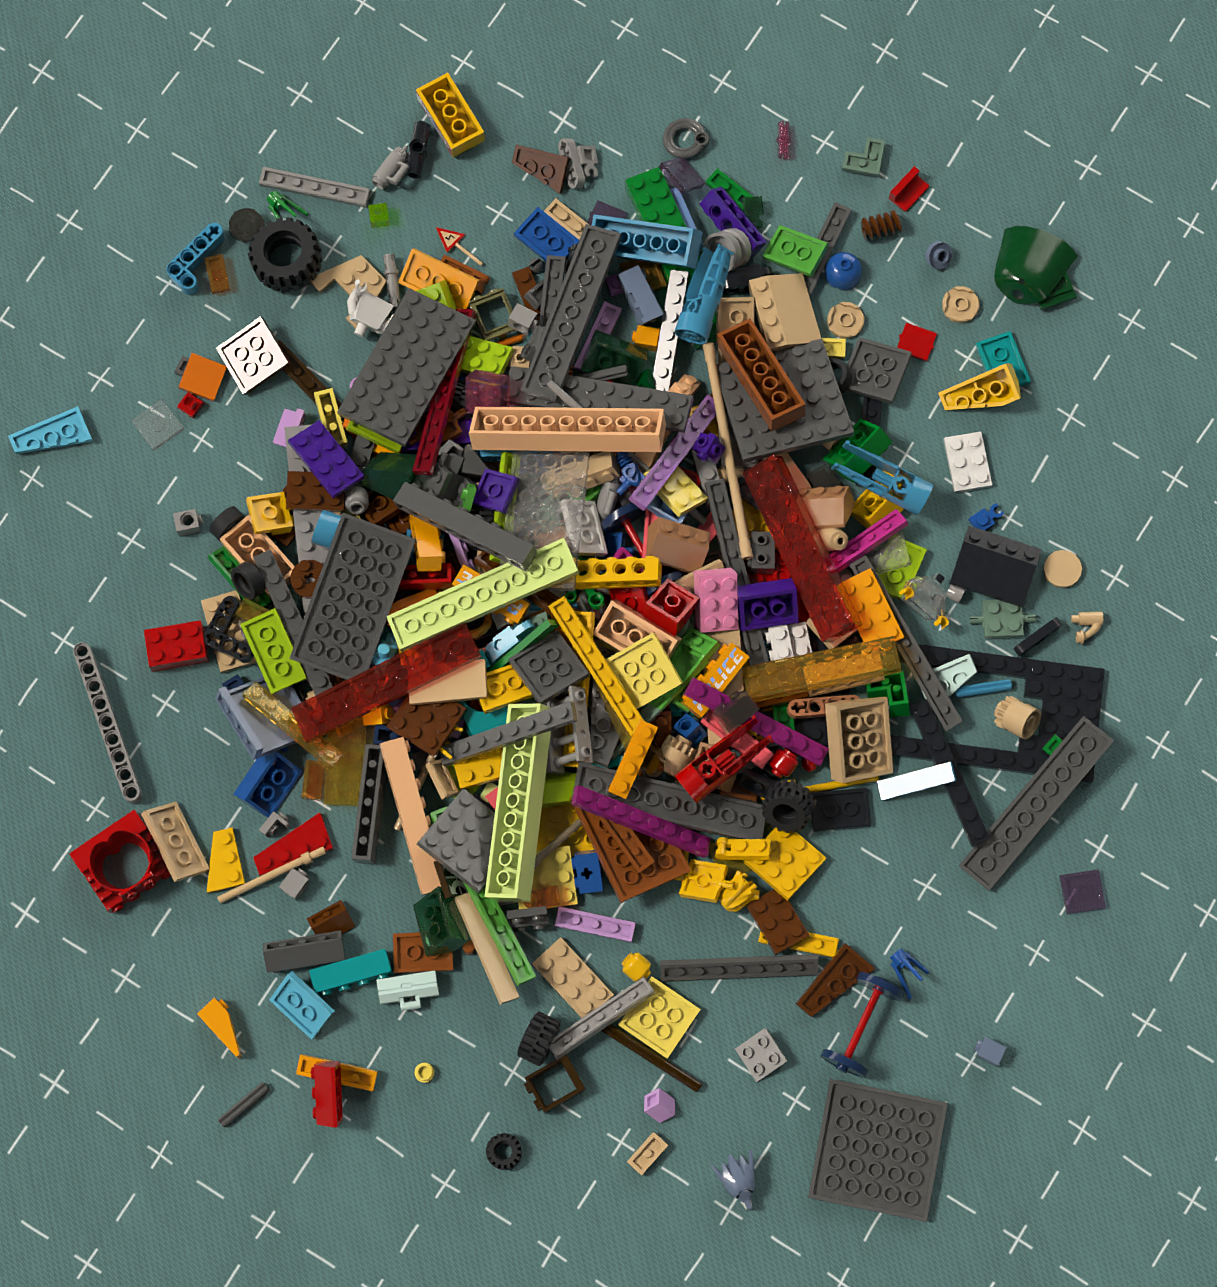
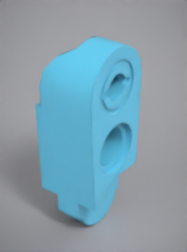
[485,620,535,665]

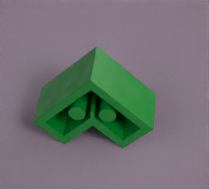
[866,671,910,718]

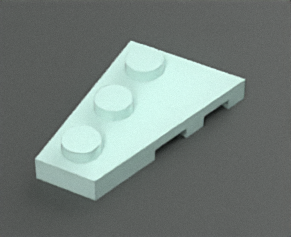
[921,654,977,711]

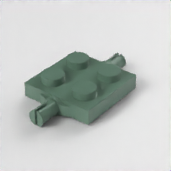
[970,600,1036,639]

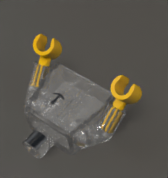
[899,572,949,630]

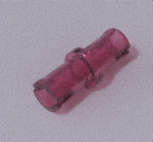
[776,121,791,159]

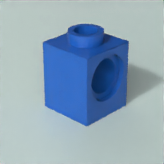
[673,713,708,748]

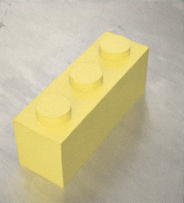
[314,388,347,448]

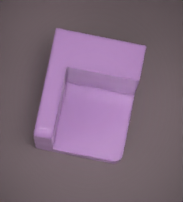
[644,1088,675,1123]

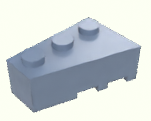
[617,265,663,326]

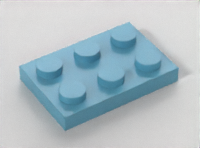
[269,971,335,1040]

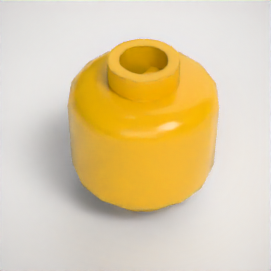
[622,952,651,982]

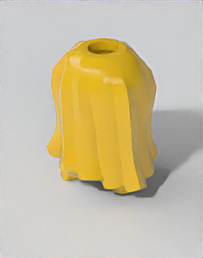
[718,871,760,912]

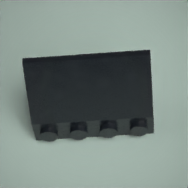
[949,526,1042,608]

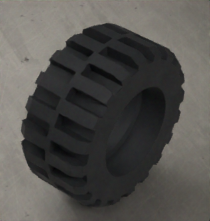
[248,217,323,292]

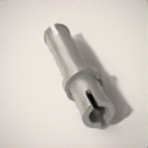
[383,254,401,311]

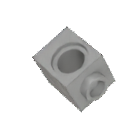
[508,303,538,336]
[173,509,203,536]
[279,868,310,901]

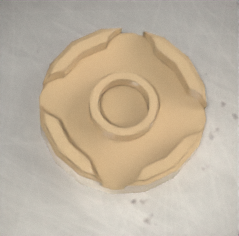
[942,286,979,323]
[827,302,864,339]
[1043,550,1082,588]

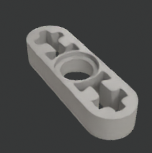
[558,138,585,189]

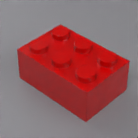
[144,620,209,672]

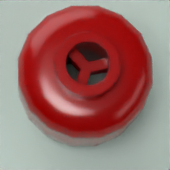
[769,748,798,778]

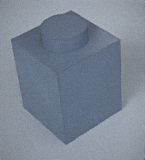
[974,1037,1007,1067]

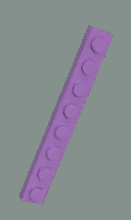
[628,394,716,511]

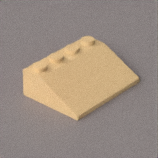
[748,273,821,352]
[825,697,893,783]

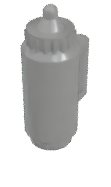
[372,146,410,190]
[596,476,622,519]

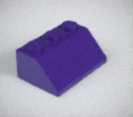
[737,578,798,631]

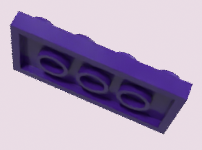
[288,420,364,499]

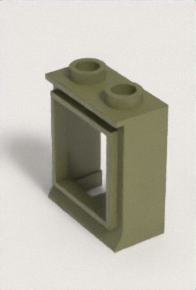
[469,288,521,341]

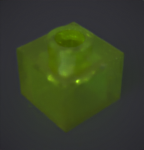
[368,203,390,228]

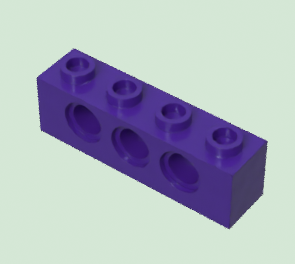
[699,187,767,258]

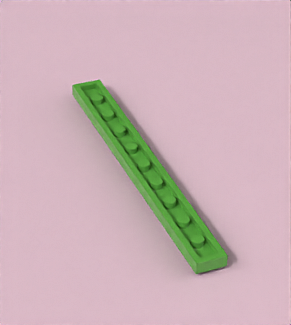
[429,807,536,986]

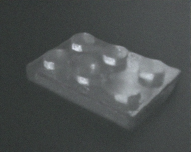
[853,530,911,576]

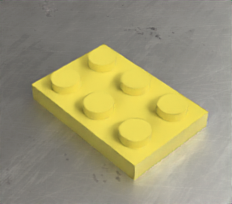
[643,466,708,517]

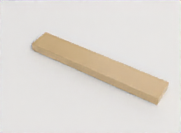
[454,893,519,1005]

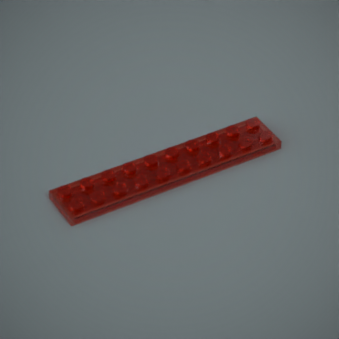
[291,623,482,743]

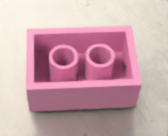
[694,568,738,633]

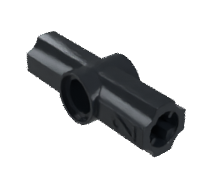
[405,121,431,179]

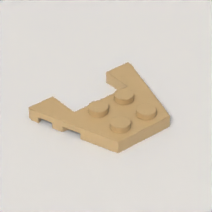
[309,255,387,329]

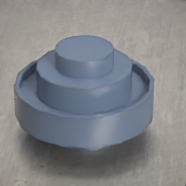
[925,241,952,269]

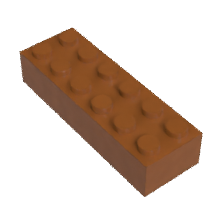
[717,318,806,431]

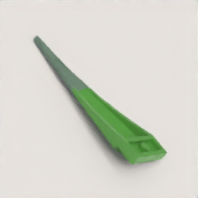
[612,627,720,760]

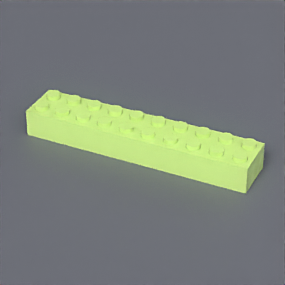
[485,704,551,902]

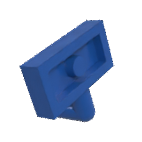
[603,532,641,571]

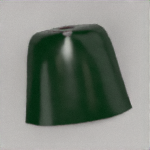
[994,226,1078,304]

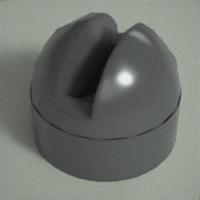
[529,258,544,274]

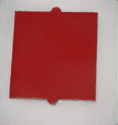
[897,322,937,362]

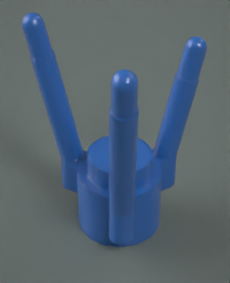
[890,948,929,999]

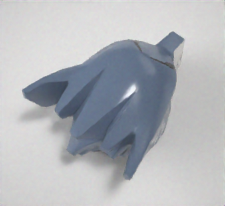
[710,1150,755,1210]

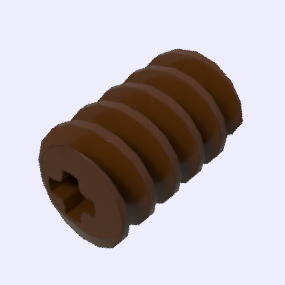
[861,210,902,241]

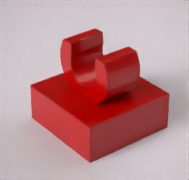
[177,392,204,419]

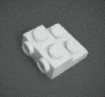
[765,622,813,667]

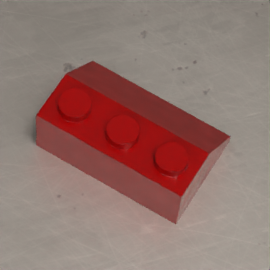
[311,1061,343,1128]

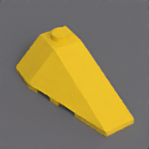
[938,363,1021,410]

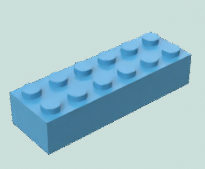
[592,214,703,269]

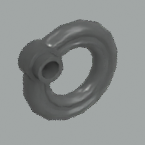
[663,118,709,159]

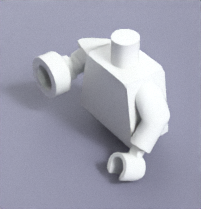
[347,280,394,338]

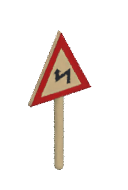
[436,227,483,266]

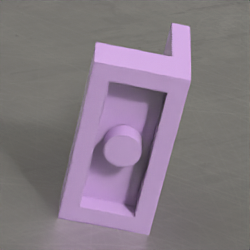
[273,408,306,447]

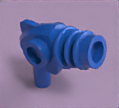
[616,452,645,496]

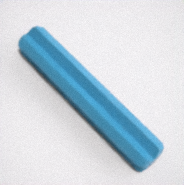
[955,679,1012,698]

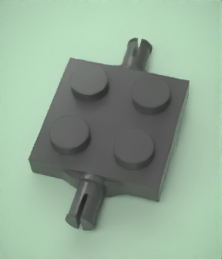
[414,452,453,500]

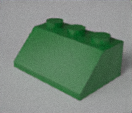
[823,419,892,483]

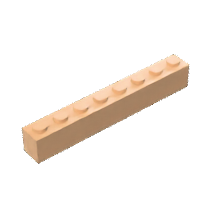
[379,737,442,894]

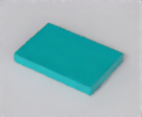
[975,331,1031,387]

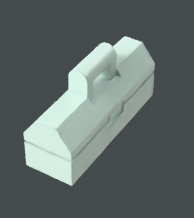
[376,971,439,1011]

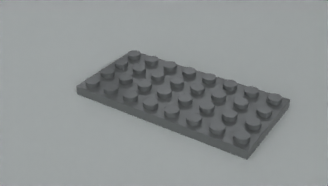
[337,288,476,447]
[289,513,416,685]

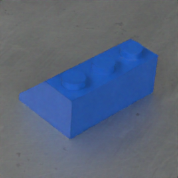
[233,751,303,818]

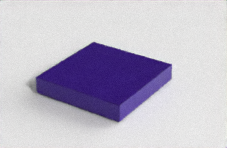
[472,468,520,514]

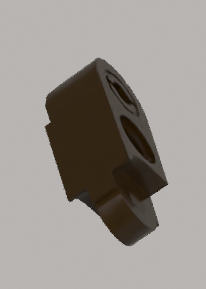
[640,739,665,777]

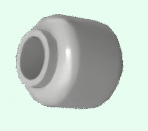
[344,486,369,514]

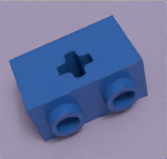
[571,850,604,894]

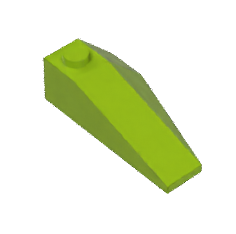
[542,772,576,808]

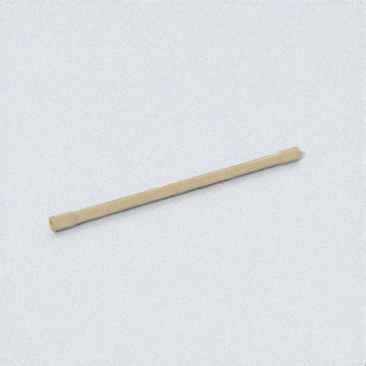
[703,343,753,560]

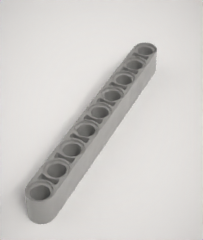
[73,642,143,804]

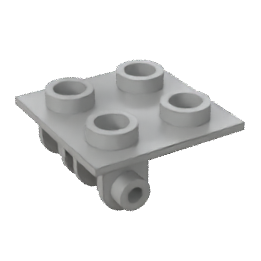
[735,1028,787,1082]

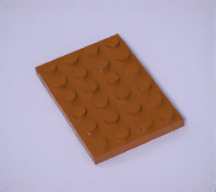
[569,769,691,903]

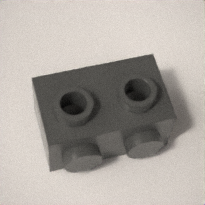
[747,531,775,574]

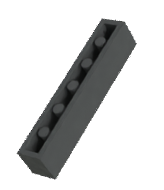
[351,744,387,864]

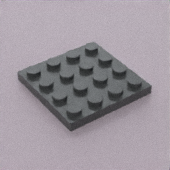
[416,788,495,894]

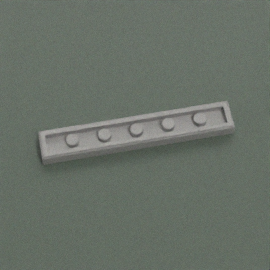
[259,167,371,208]
[549,977,655,1060]

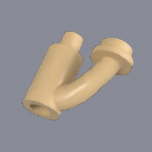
[1071,612,1103,645]

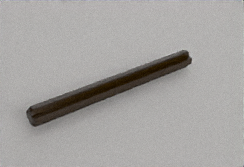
[601,1024,702,1092]

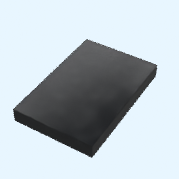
[811,788,871,832]

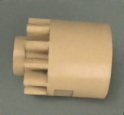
[994,696,1041,740]
[660,734,697,780]

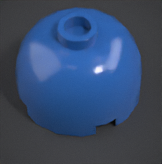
[825,252,862,291]

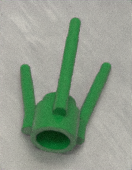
[266,190,308,218]

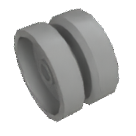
[703,228,751,272]

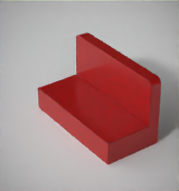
[889,166,929,212]

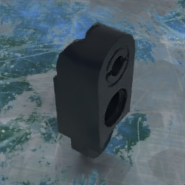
[723,263,774,295]

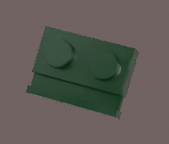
[1037,272,1077,311]

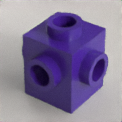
[692,432,726,464]

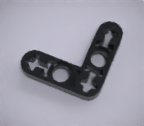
[203,596,254,663]

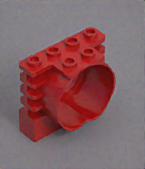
[69,810,171,913]

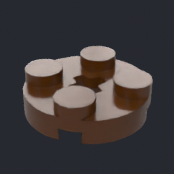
[290,560,323,599]

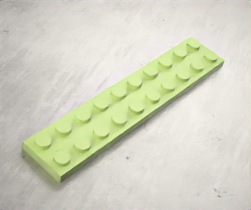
[386,538,579,652]

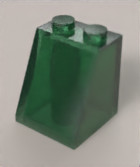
[360,452,417,500]

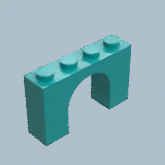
[456,649,508,737]

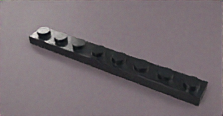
[909,699,990,847]

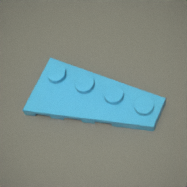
[8,406,93,454]

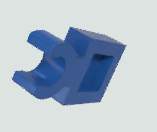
[968,503,1004,531]

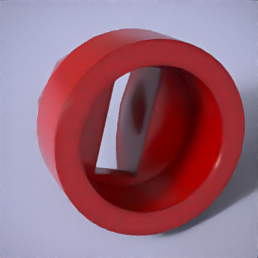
[801,759,817,772]

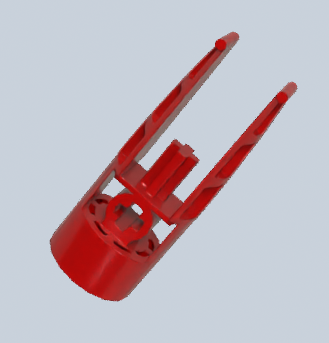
[675,715,774,804]

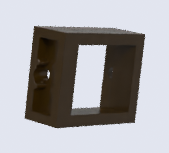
[524,1054,586,1114]

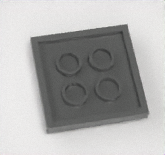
[846,337,912,404]
[508,630,589,704]

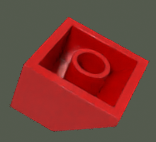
[643,578,699,636]

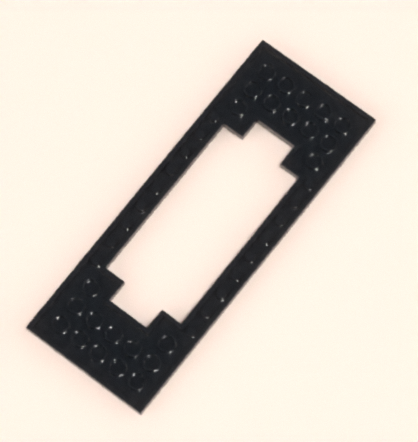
[793,629,1105,783]

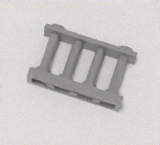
[543,686,593,775]

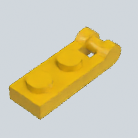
[715,837,772,860]

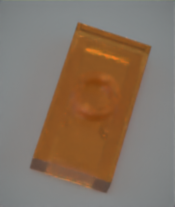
[204,254,231,295]

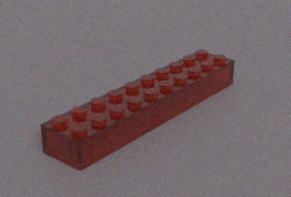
[742,454,863,643]

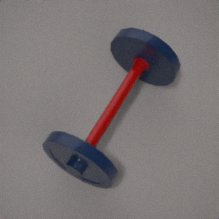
[601,503,684,599]
[820,972,904,1078]

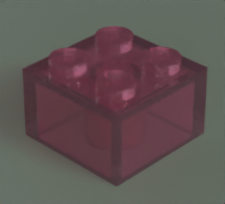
[465,369,510,414]

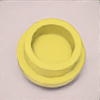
[415,1063,434,1083]

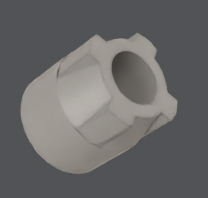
[946,584,965,603]

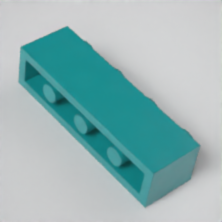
[309,949,393,997]

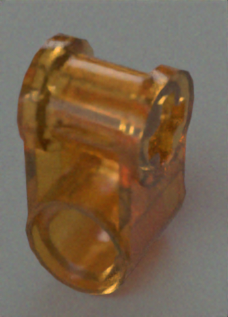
[523,885,561,908]

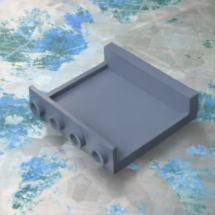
[215,677,317,760]

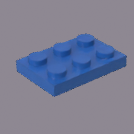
[514,207,579,261]

